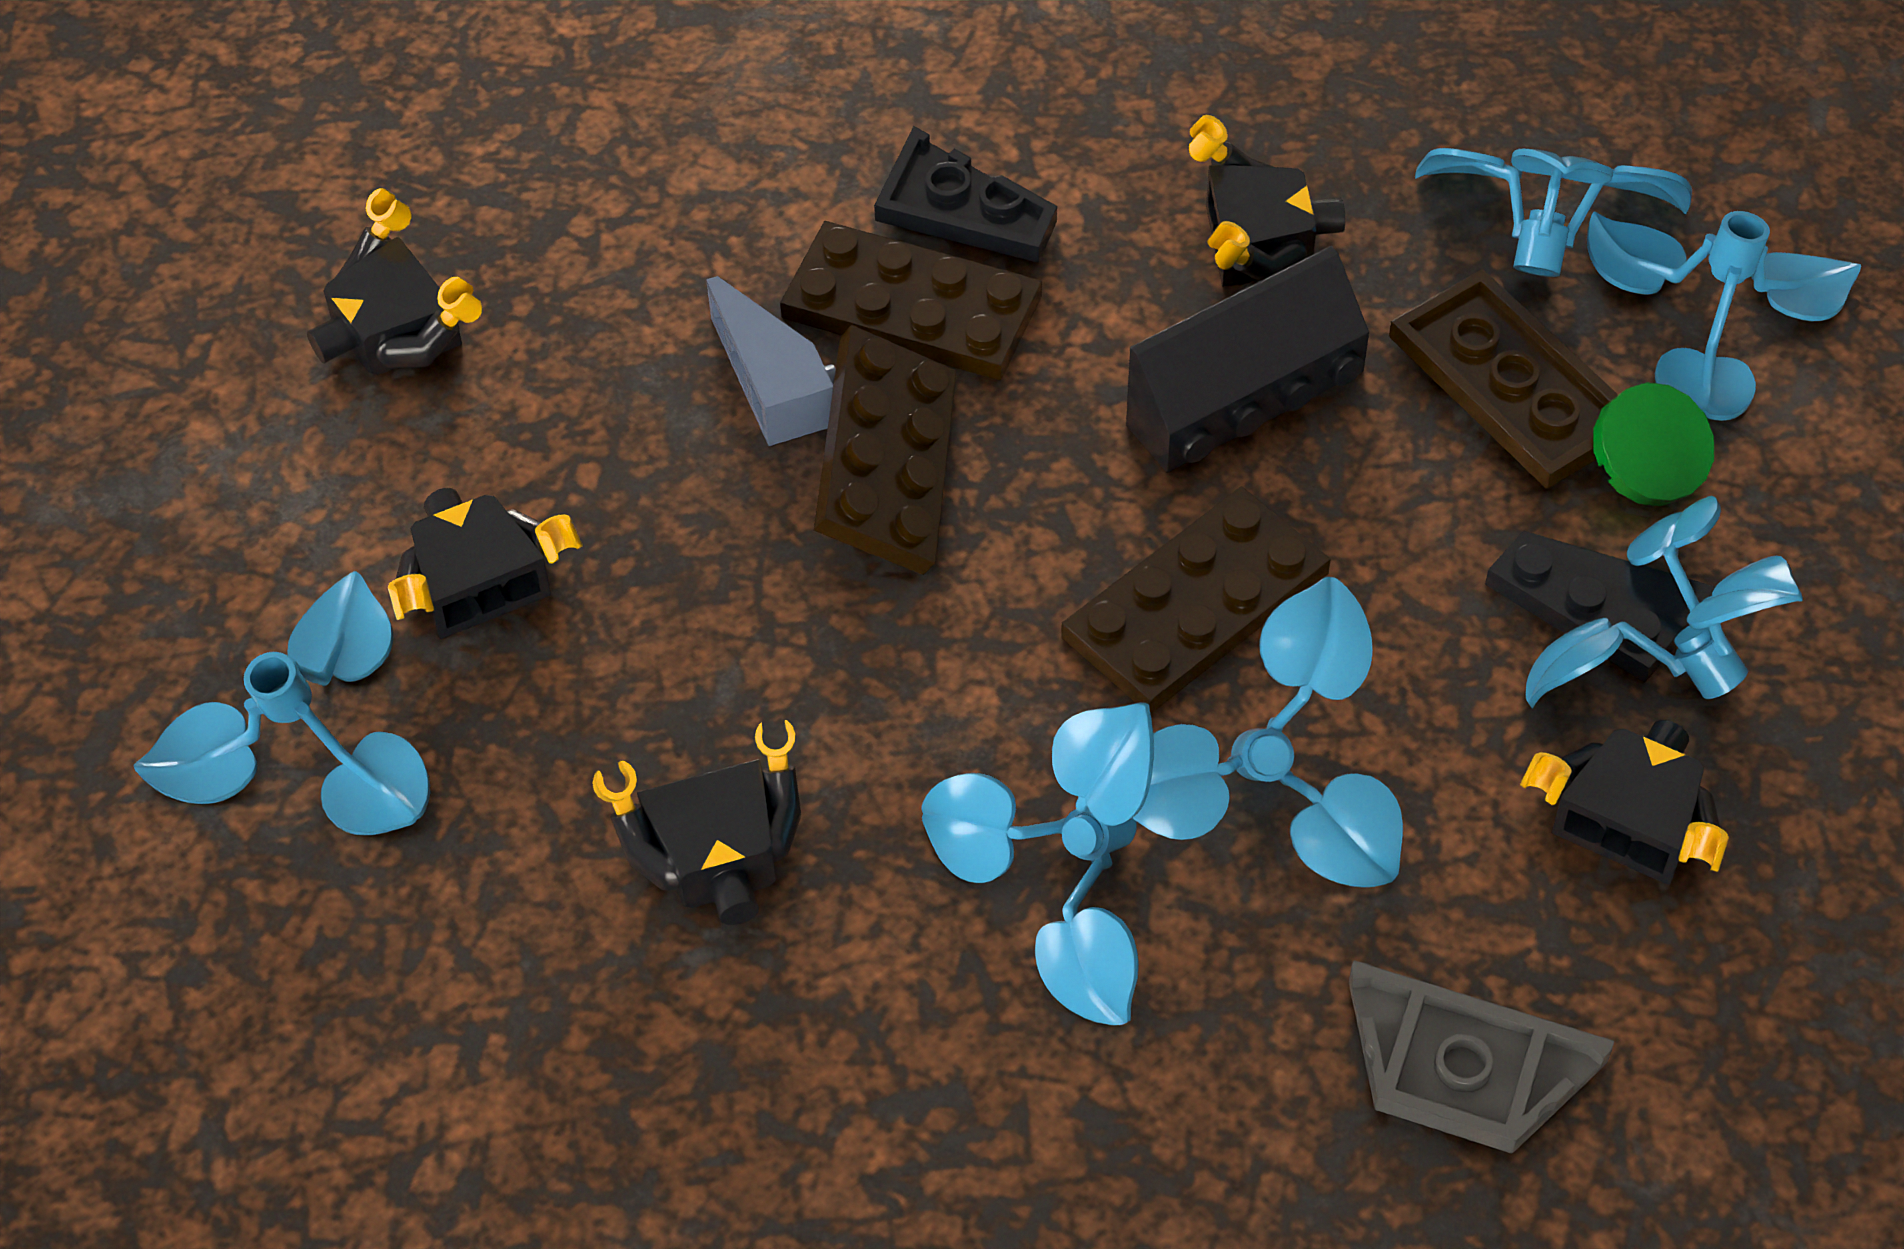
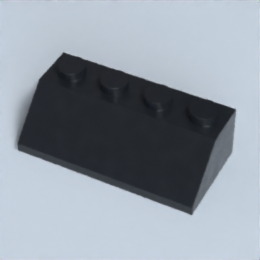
[1126,246,1369,473]

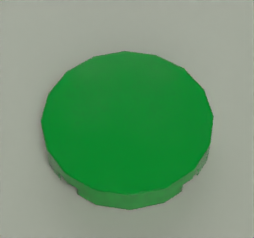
[1593,382,1714,506]

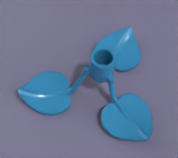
[1415,148,1692,277]
[1587,211,1861,421]
[1526,496,1803,709]
[134,571,430,836]
[1132,577,1403,887]
[921,703,1154,1025]

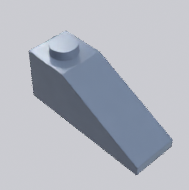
[706,276,836,446]

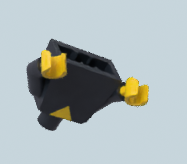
[1189,115,1345,287]
[307,188,482,375]
[388,488,583,640]
[593,720,801,925]
[1520,720,1729,885]

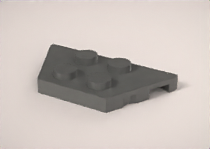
[1349,960,1614,1153]

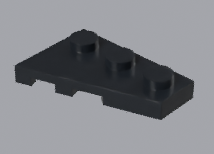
[874,126,1057,263]
[1485,531,1716,682]

